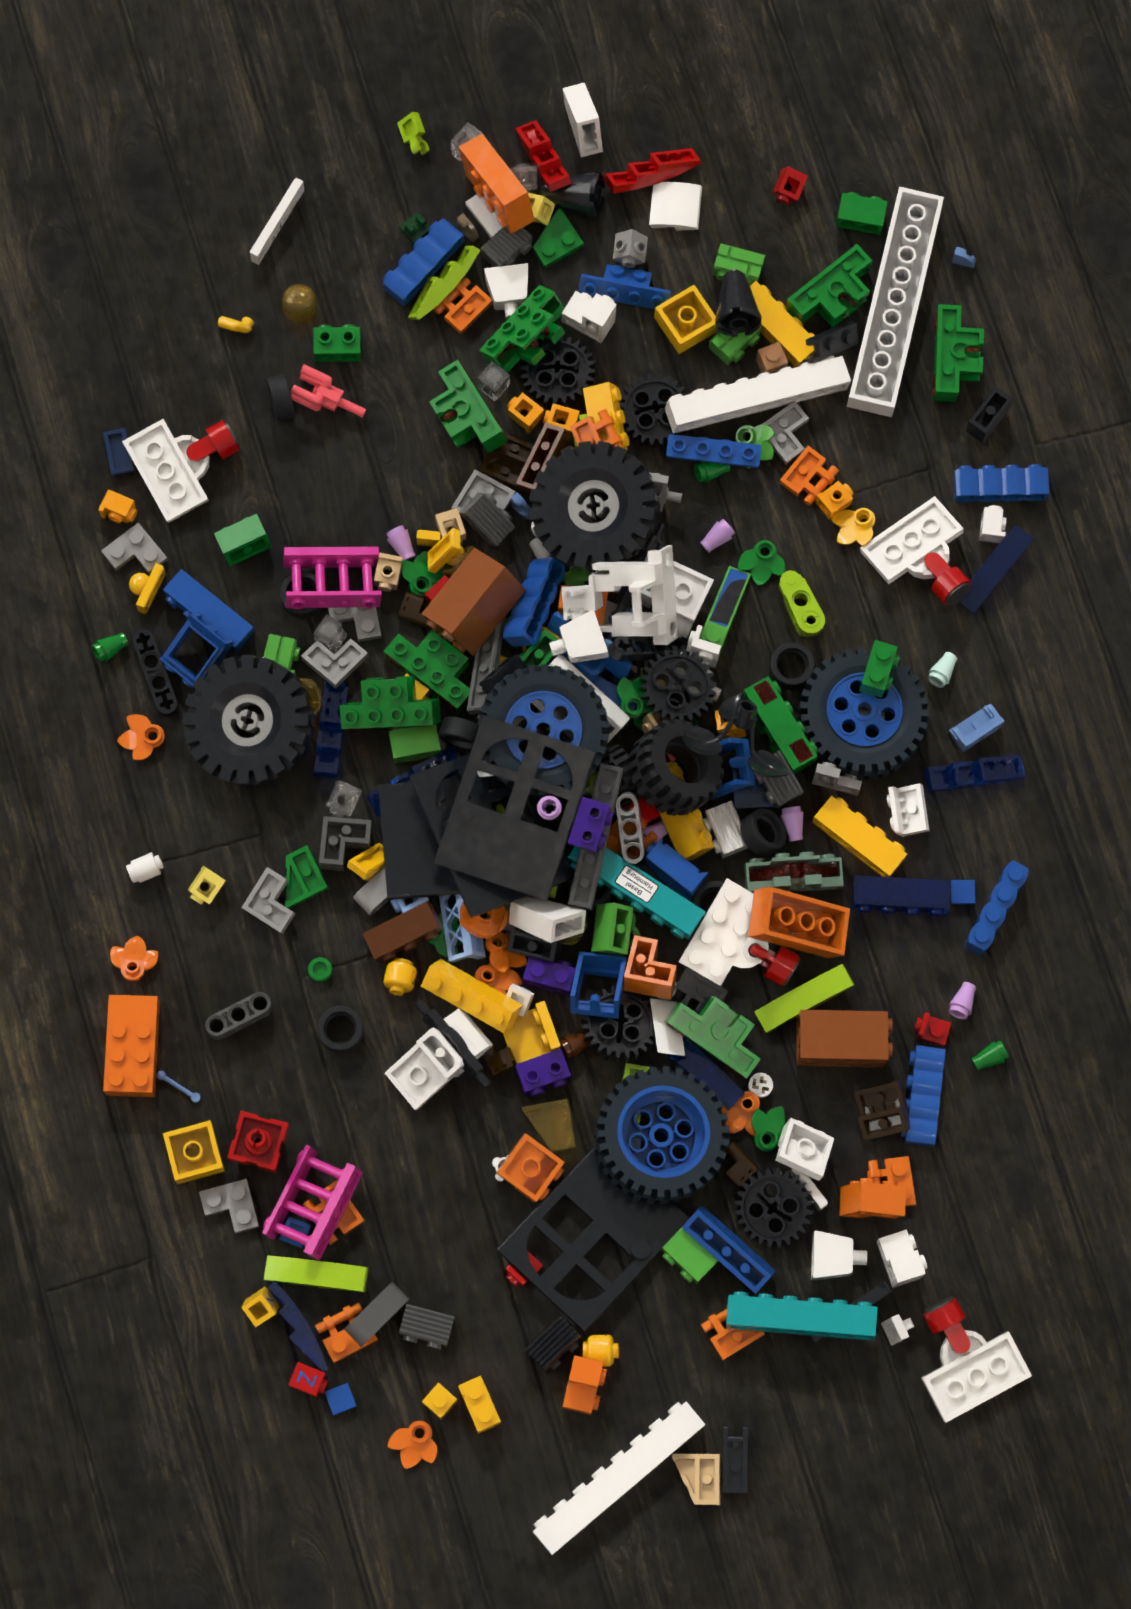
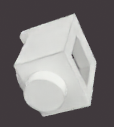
[979,505,1006,544]

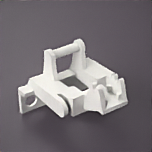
[562,545,678,645]

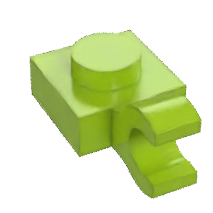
[397,112,429,155]

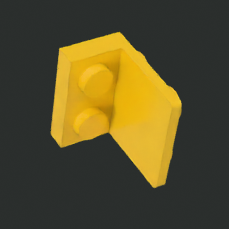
[503,1001,561,1064]

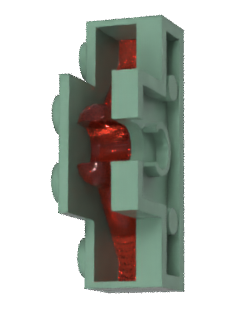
[744,852,844,894]

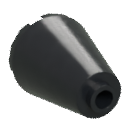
[540,172,605,218]
[715,269,762,337]

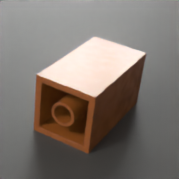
[422,548,526,656]
[796,1010,893,1068]

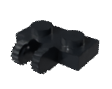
[674,966,728,1014]

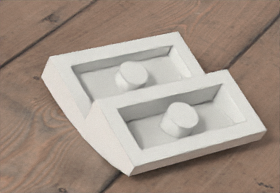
[649,182,702,231]

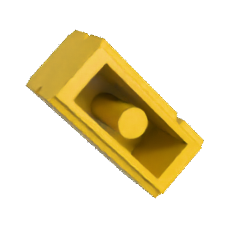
[458,1376,501,1434]

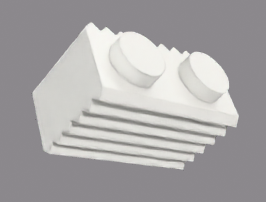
[702,801,748,858]

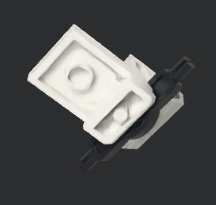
[613,523,714,623]
[385,999,493,1110]

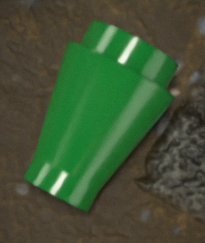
[694,461,730,483]
[91,632,129,662]
[971,1040,1009,1071]

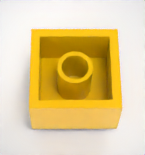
[654,285,718,354]
[163,1120,225,1185]

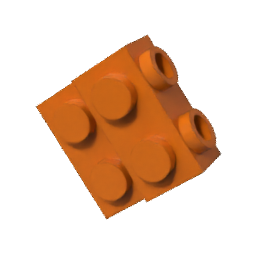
[496,1133,565,1202]

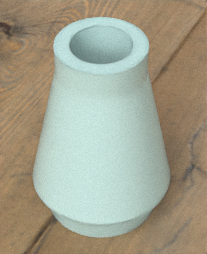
[927,652,957,688]

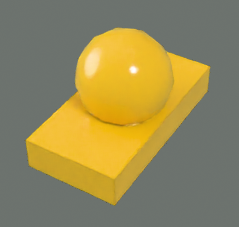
[427,528,465,573]
[129,563,166,614]
[347,843,385,881]

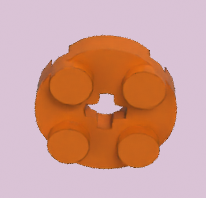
[459,902,509,939]

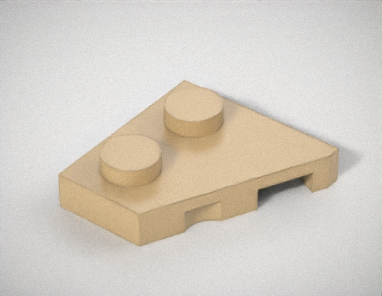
[672,1454,721,1505]

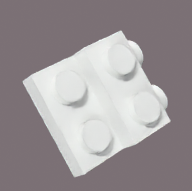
[776,1118,834,1181]

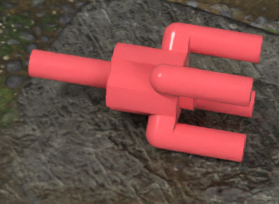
[290,364,366,418]

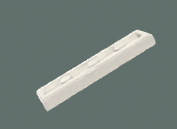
[250,178,304,265]

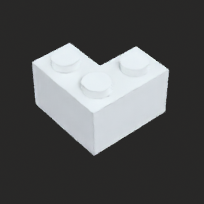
[561,291,617,343]
[876,1229,928,1288]

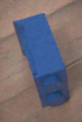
[160,612,235,688]
[710,738,755,800]
[644,839,708,901]
[570,952,627,1019]

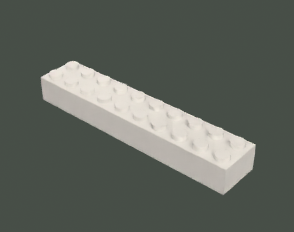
[847,187,944,417]

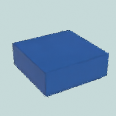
[950,880,975,905]
[279,1216,311,1249]
[325,1383,357,1416]

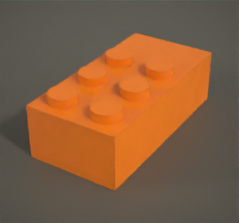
[458,134,535,234]
[748,887,850,958]
[103,995,160,1097]

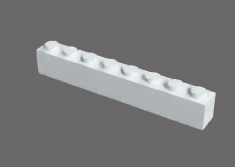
[665,356,851,434]
[533,1402,705,1555]

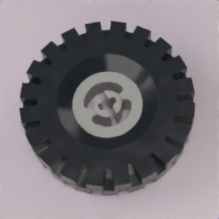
[529,441,660,572]
[182,655,316,787]

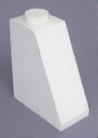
[563,83,603,157]
[509,896,586,943]

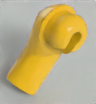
[218,316,254,333]

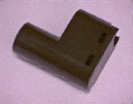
[398,592,431,630]
[482,1038,517,1078]
[724,1142,759,1188]

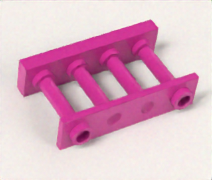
[283,547,382,609]
[262,1145,363,1261]

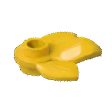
[831,508,875,546]

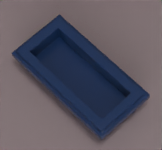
[103,428,134,476]

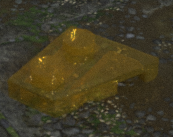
[522,1099,577,1152]

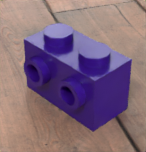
[568,797,614,853]
[523,957,576,996]
[515,1048,571,1097]

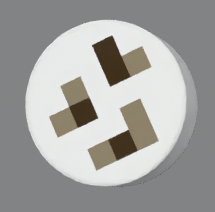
[748,1073,773,1098]

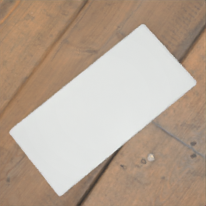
[650,998,685,1056]

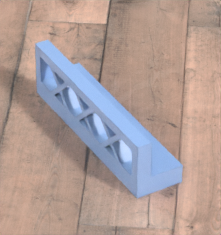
[439,881,486,962]

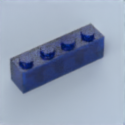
[851,875,950,917]

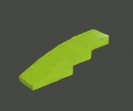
[408,246,480,320]
[754,964,854,1033]
[264,1255,368,1292]

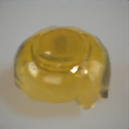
[282,284,317,322]

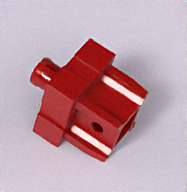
[227,1111,289,1173]

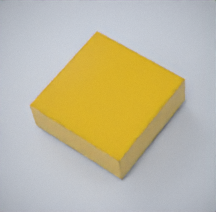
[416,530,441,547]

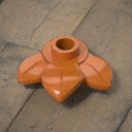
[117,714,165,760]
[485,932,527,973]
[110,936,158,981]
[474,963,523,995]
[721,1091,760,1136]
[388,1421,437,1469]

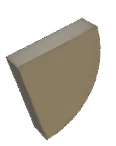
[457,213,479,242]

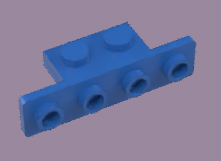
[578,264,671,309]
[666,434,761,468]
[547,612,632,681]

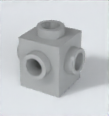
[613,229,648,268]

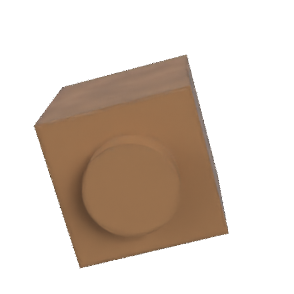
[756,342,788,374]

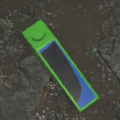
[699,566,751,659]

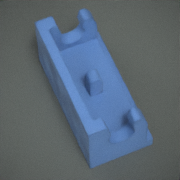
[948,704,1004,752]

